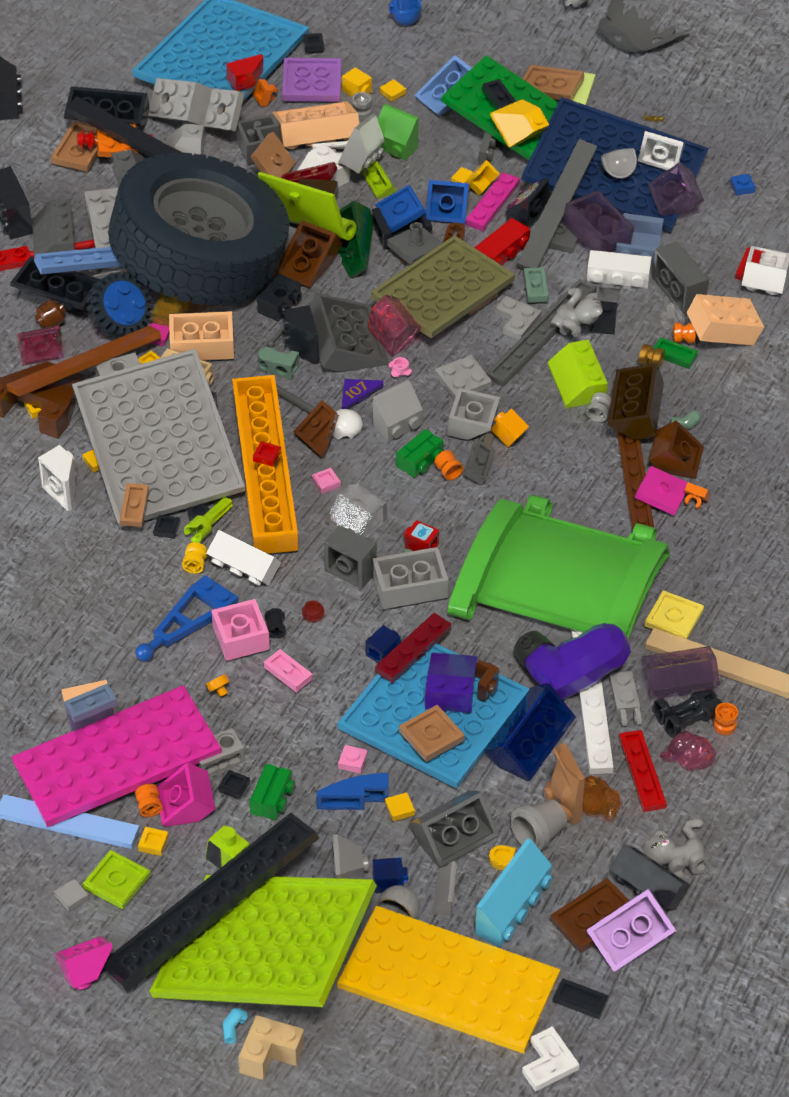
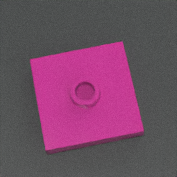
[635,466,688,516]

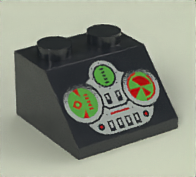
[505,178,549,229]

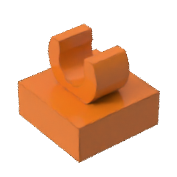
[253,79,278,106]
[685,482,711,510]

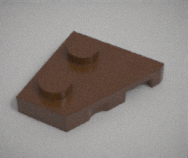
[293,400,339,458]

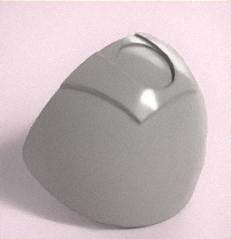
[601,148,637,178]
[377,885,420,919]

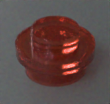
[302,600,325,622]

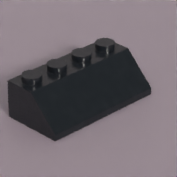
[64,86,149,126]
[10,256,100,310]

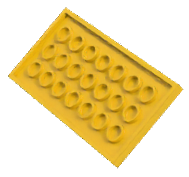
[337,905,560,1054]

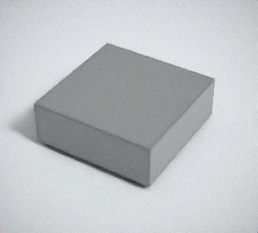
[54,879,89,912]

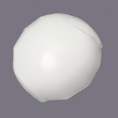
[332,409,363,440]

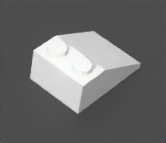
[742,246,789,295]

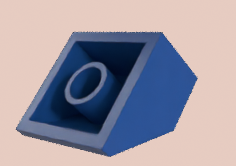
[426,180,470,224]

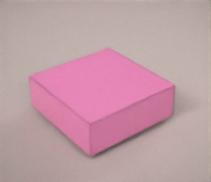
[311,467,341,494]

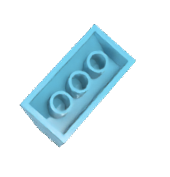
[475,838,553,948]

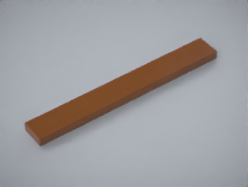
[7,326,162,397]

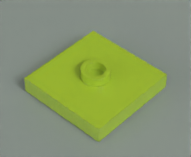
[82,850,151,909]

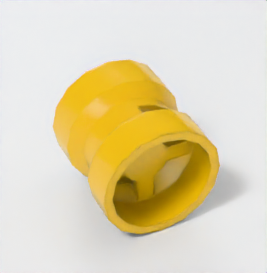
[182,542,208,574]

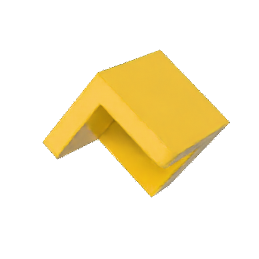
[465,160,500,196]

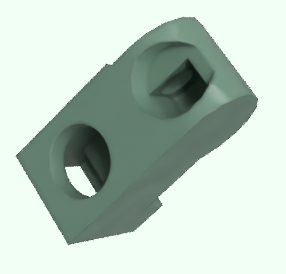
[258,347,299,380]

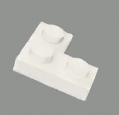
[522,1026,579,1092]

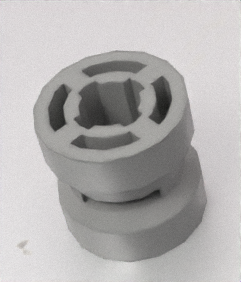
[352,92,372,120]
[586,392,612,422]

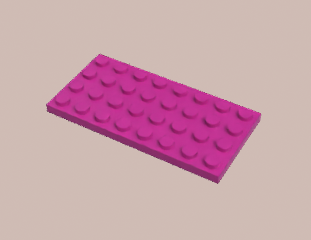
[11,685,222,828]

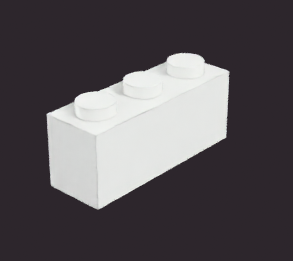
[587,250,651,288]
[206,530,281,586]

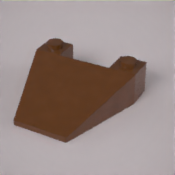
[0,361,84,439]

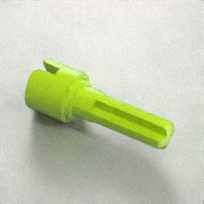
[184,497,233,543]

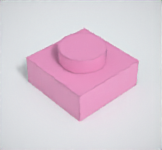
[338,745,368,774]

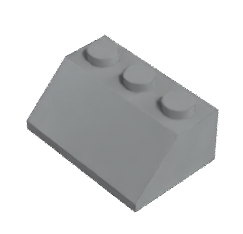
[338,113,385,173]

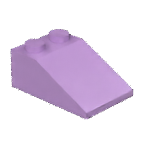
[586,889,677,972]

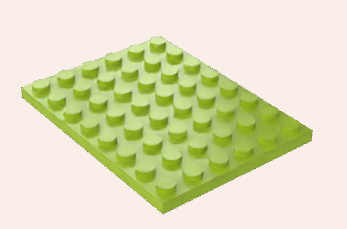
[149,875,377,1007]

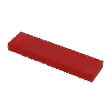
[618,730,667,812]

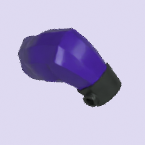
[514,623,630,699]

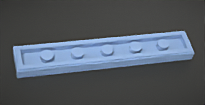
[0,794,140,849]

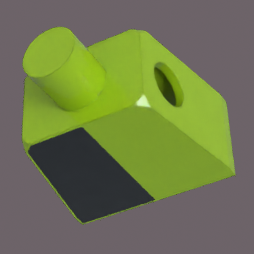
[205,826,250,869]

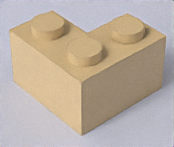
[238,1015,305,1080]

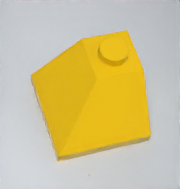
[490,99,549,148]

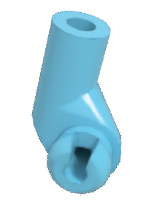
[223,1008,248,1044]

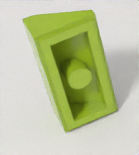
[362,161,398,199]

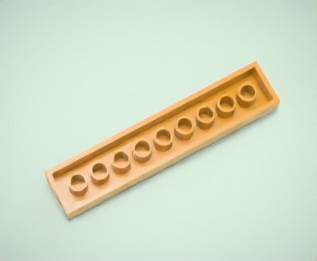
[232,375,298,554]

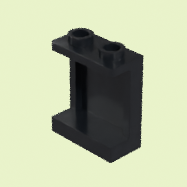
[372,208,432,250]

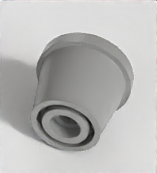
[511,799,567,851]

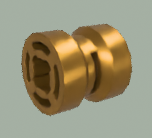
[638,344,665,369]

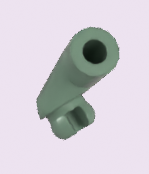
[671,410,701,429]

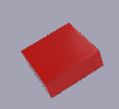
[253,441,281,467]

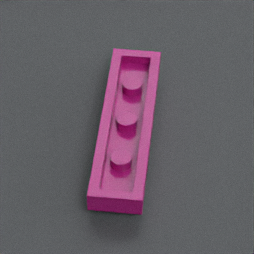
[466,172,520,231]

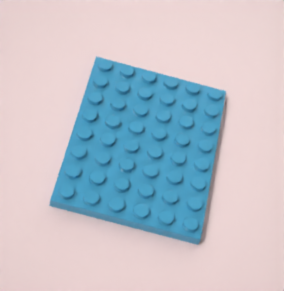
[132,0,309,101]

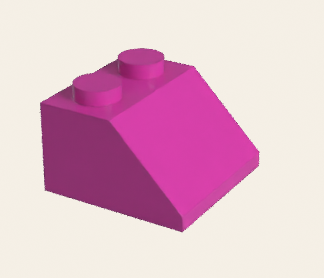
[157,762,215,827]

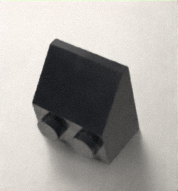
[282,305,319,365]

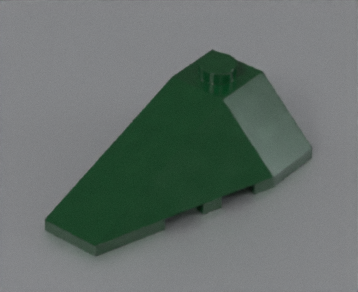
[338,201,373,278]

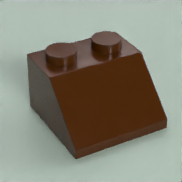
[649,420,704,479]

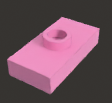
[264,649,313,692]

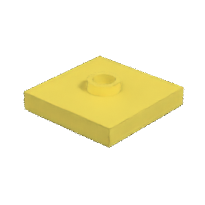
[645,590,704,639]

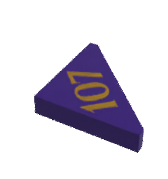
[342,379,383,409]

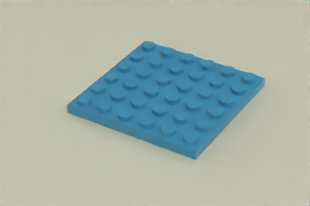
[338,632,530,789]

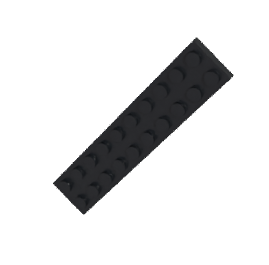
[102,813,320,993]

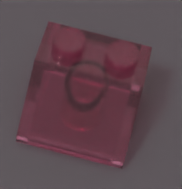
[368,295,421,356]
[16,326,64,366]

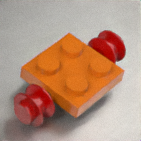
[76,124,153,157]

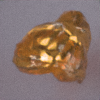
[582,775,621,818]

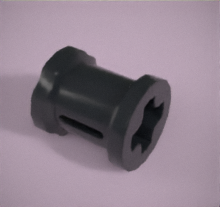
[265,608,286,639]

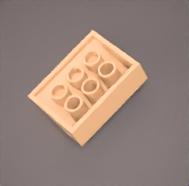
[272,101,359,149]

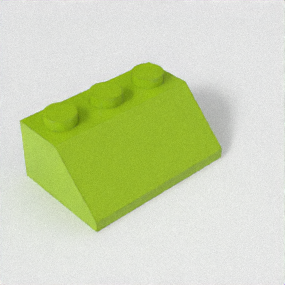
[547,339,608,408]

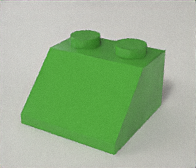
[378,104,419,161]

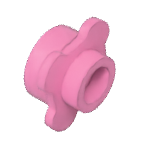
[389,357,412,377]

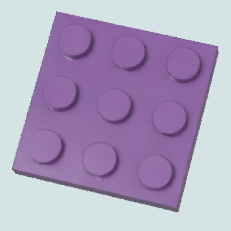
[282,58,341,102]

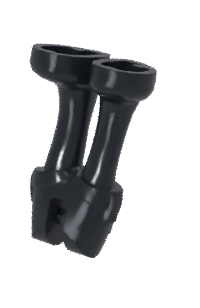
[653,689,723,737]

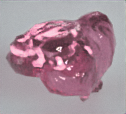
[660,731,716,770]

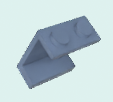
[616,213,664,266]
[64,684,118,732]

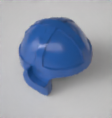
[388,0,423,25]

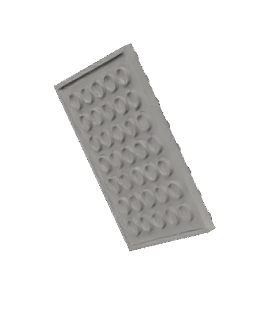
[72,348,245,528]

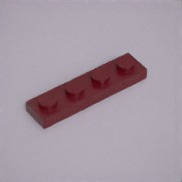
[375,613,452,684]

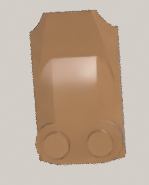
[543,743,585,825]

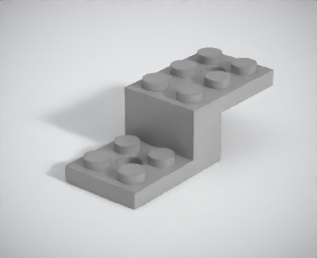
[148,78,244,132]
[84,188,118,248]

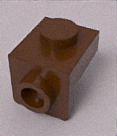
[476,660,499,702]

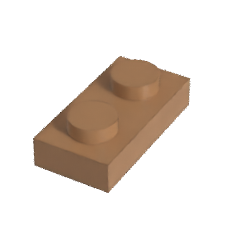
[120,483,149,527]

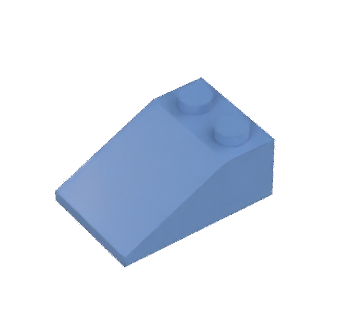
[414,55,471,116]

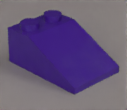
[425,652,477,713]

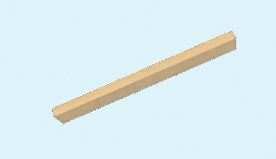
[645,628,789,699]

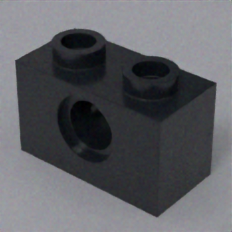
[257,274,302,322]

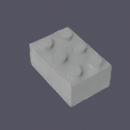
[372,547,449,609]

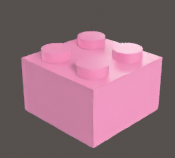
[212,599,270,661]

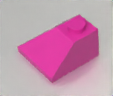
[54,935,112,990]

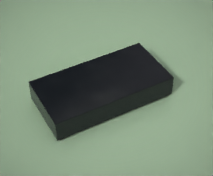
[553,978,609,1019]

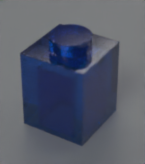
[365,625,401,663]
[372,857,408,893]

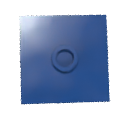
[375,184,427,233]

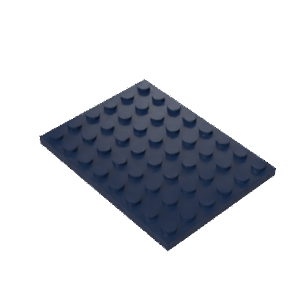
[521,97,709,233]

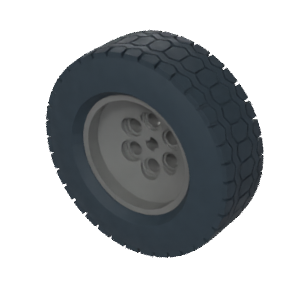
[109,152,289,305]

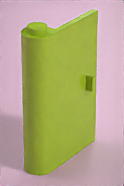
[257,172,356,240]

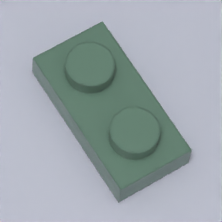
[524,267,549,303]

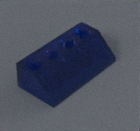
[484,683,576,781]

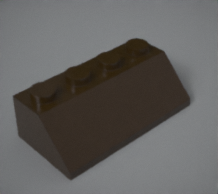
[608,363,664,440]

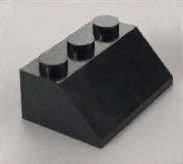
[0,56,22,120]

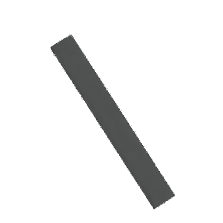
[517,139,597,269]
[486,279,597,387]

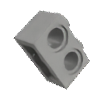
[195,728,245,776]

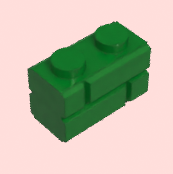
[396,429,444,478]
[249,764,295,820]

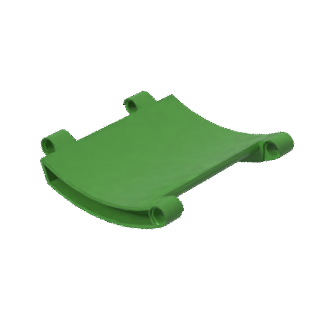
[447,494,670,639]

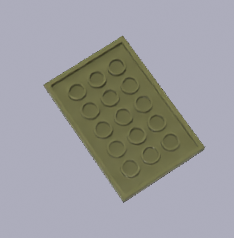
[370,235,515,338]

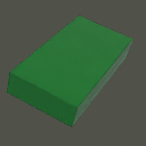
[653,337,698,369]

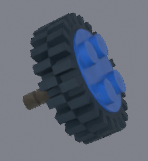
[87,272,153,339]

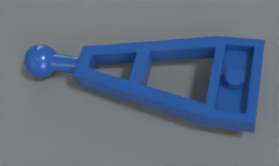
[135,575,239,661]

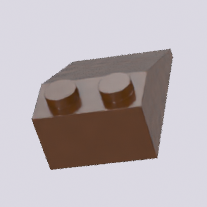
[276,220,342,289]

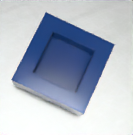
[730,174,755,196]

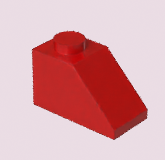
[226,54,263,91]

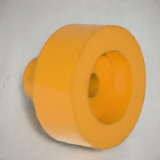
[205,673,230,697]

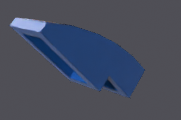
[316,773,389,810]

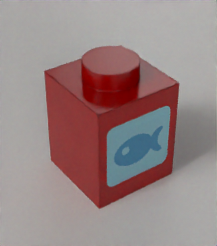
[404,520,439,551]

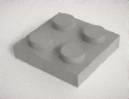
[434,355,492,400]

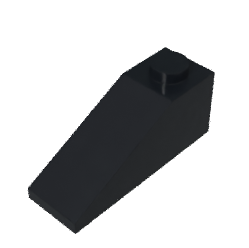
[594,287,620,335]

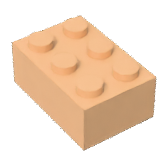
[687,294,764,345]
[169,311,234,360]

